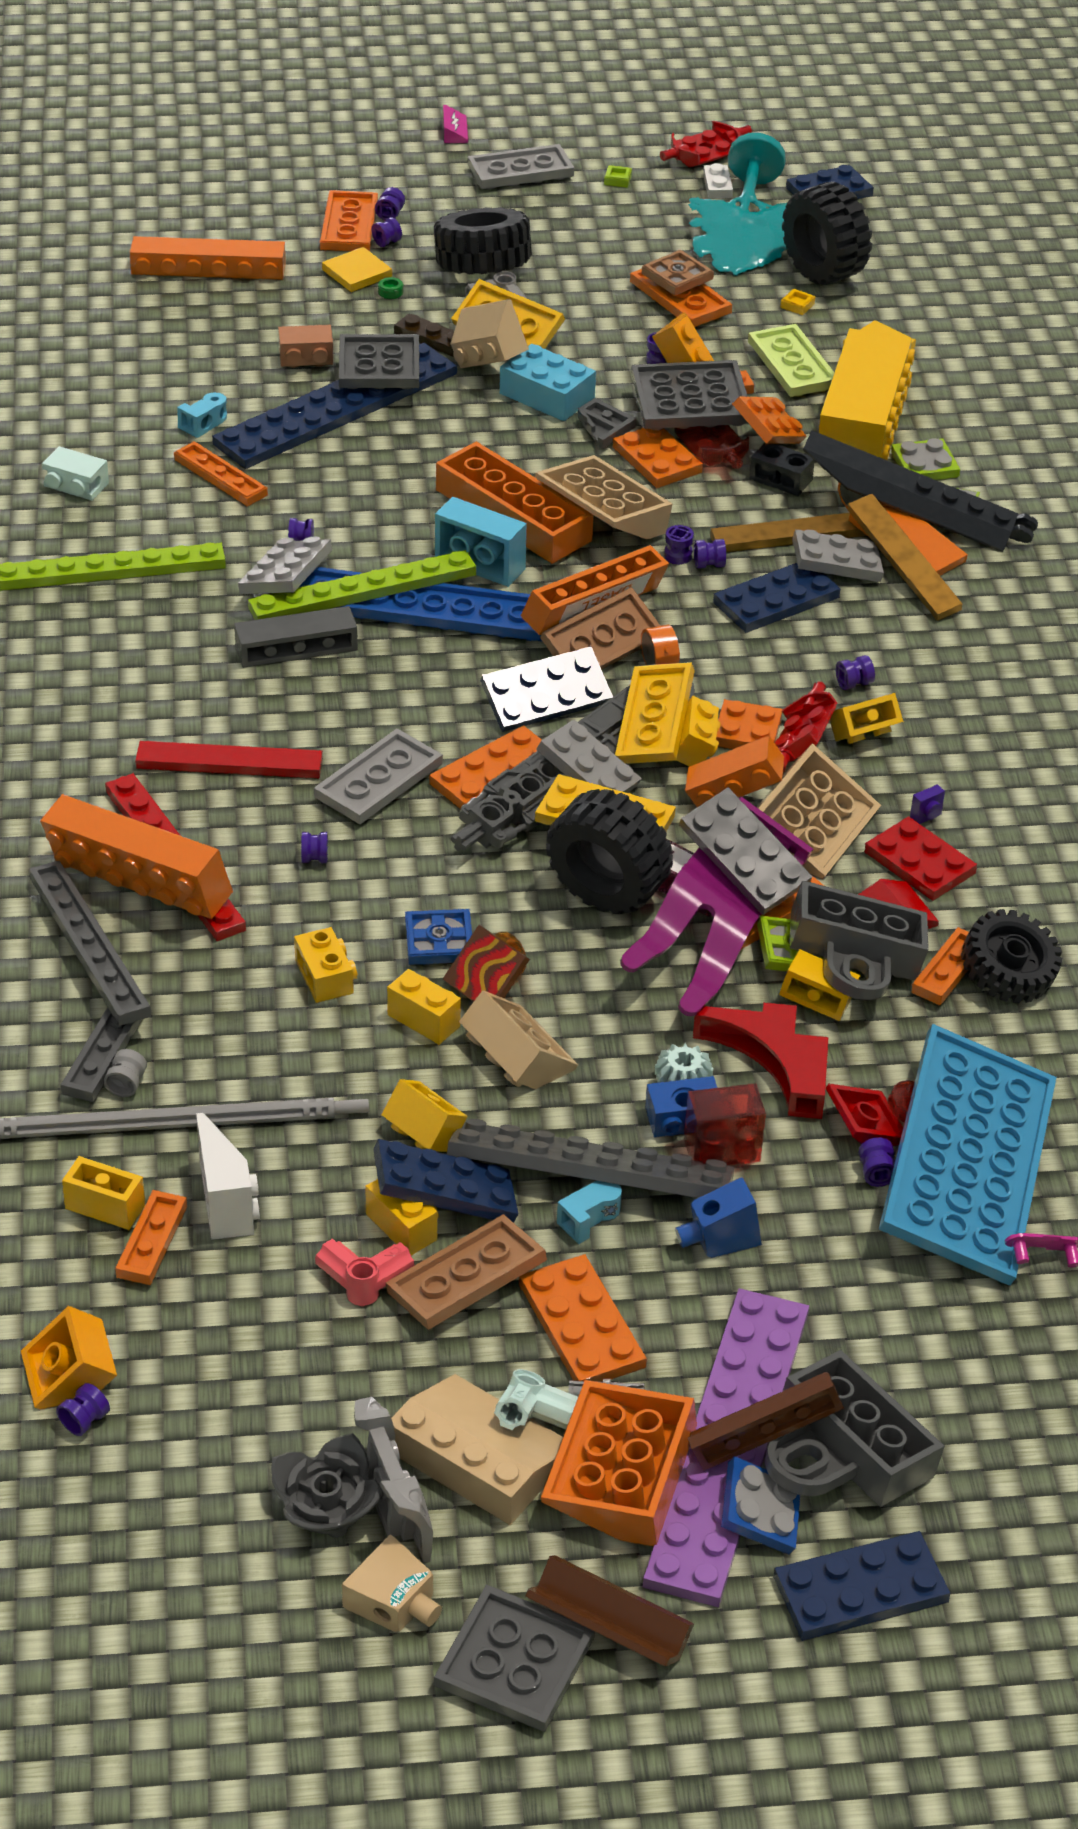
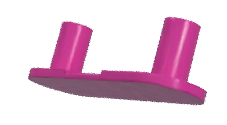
[1005,1233,1078,1268]

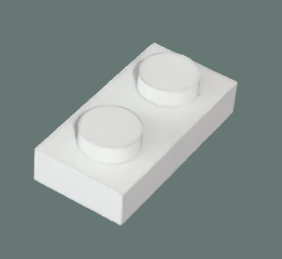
[703,163,733,199]

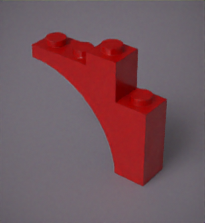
[693,1002,829,1119]

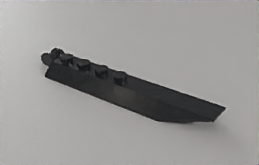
[803,430,1038,552]

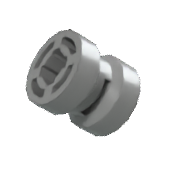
[104,1049,147,1097]

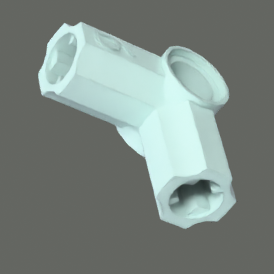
[494,1369,578,1430]

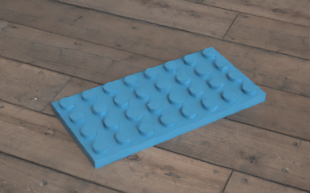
[879,1024,1057,1286]

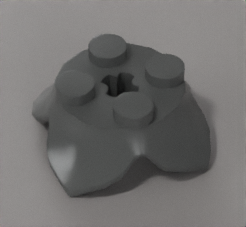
[271,1433,381,1538]

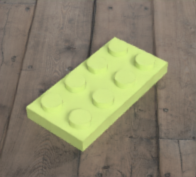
[748,324,835,397]

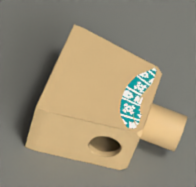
[342,1534,442,1632]

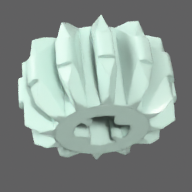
[655,1042,713,1083]

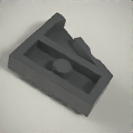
[578,398,636,449]

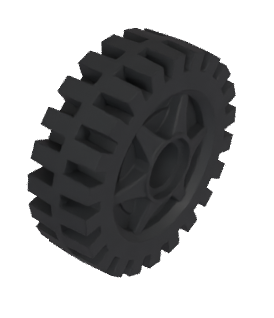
[961,909,1063,1003]

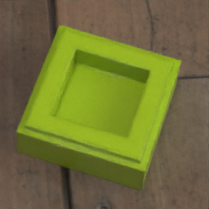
[604,165,632,188]

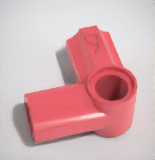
[315,1239,414,1306]

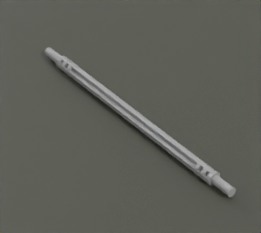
[0,1097,369,1139]

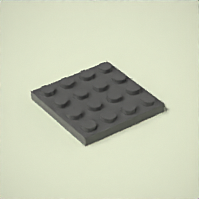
[631,360,749,430]

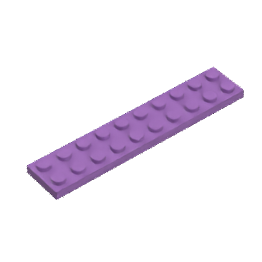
[643,1288,809,1608]

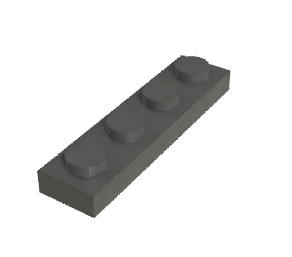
[61,1007,142,1102]

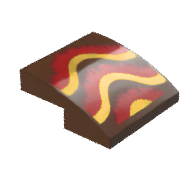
[443,924,530,1002]

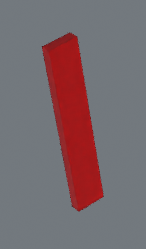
[135,741,323,778]

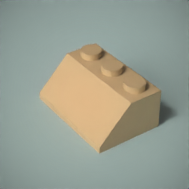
[451,299,529,368]
[459,990,578,1089]

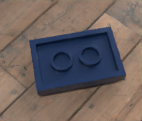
[786,165,874,200]

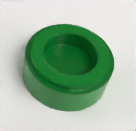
[378,277,404,299]

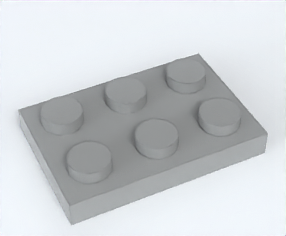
[792,529,884,582]
[536,719,642,793]

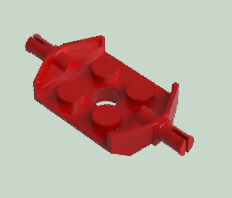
[660,121,752,167]
[775,681,838,772]

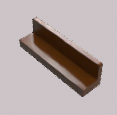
[688,1372,844,1471]
[525,1555,694,1666]

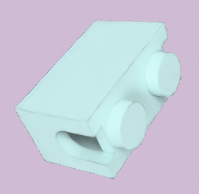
[42,446,109,501]

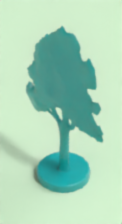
[688,133,788,275]

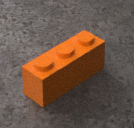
[685,735,784,807]

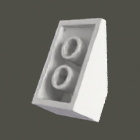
[196,1113,260,1240]

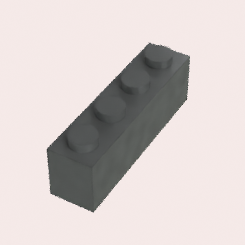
[234,606,358,668]

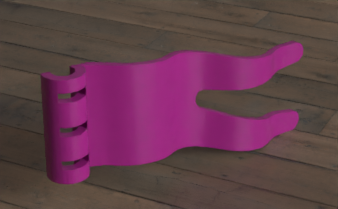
[620,797,813,1016]

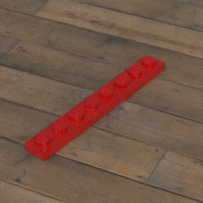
[105,773,246,941]

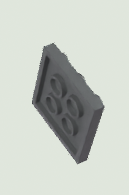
[339,334,419,389]
[434,1584,595,1732]

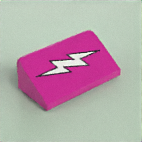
[443,105,468,143]

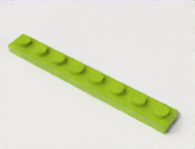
[0,542,226,591]
[248,550,476,620]

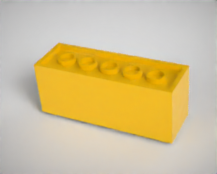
[819,328,915,461]

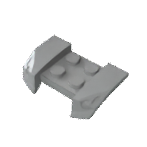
[354,1397,433,1563]

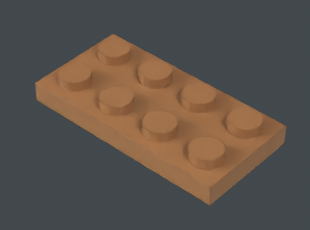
[540,587,661,670]
[386,1214,547,1330]

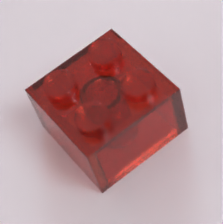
[684,1083,766,1165]

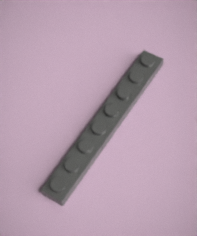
[29,861,151,1026]

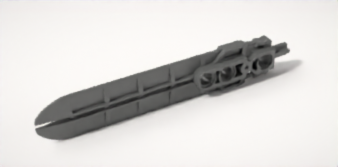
[451,682,695,851]

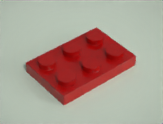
[864,816,977,901]

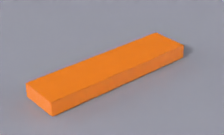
[174,441,268,507]

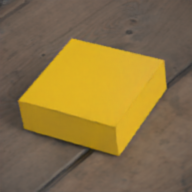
[780,289,815,316]

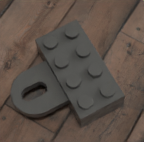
[790,880,929,1000]
[765,1350,945,1507]

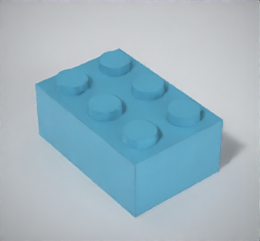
[500,343,596,421]
[435,497,527,587]

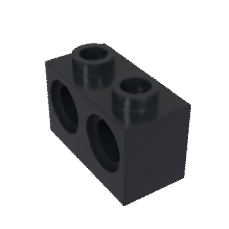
[749,442,815,496]

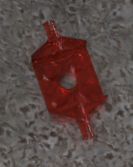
[674,425,749,469]

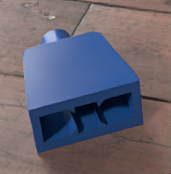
[675,1177,762,1258]

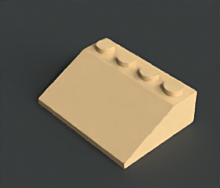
[535,455,673,539]
[757,743,881,879]
[391,1374,563,1526]

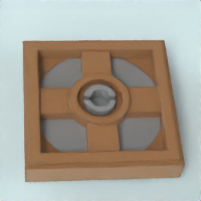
[642,250,714,295]

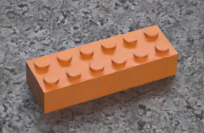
[436,441,593,564]
[40,794,233,919]

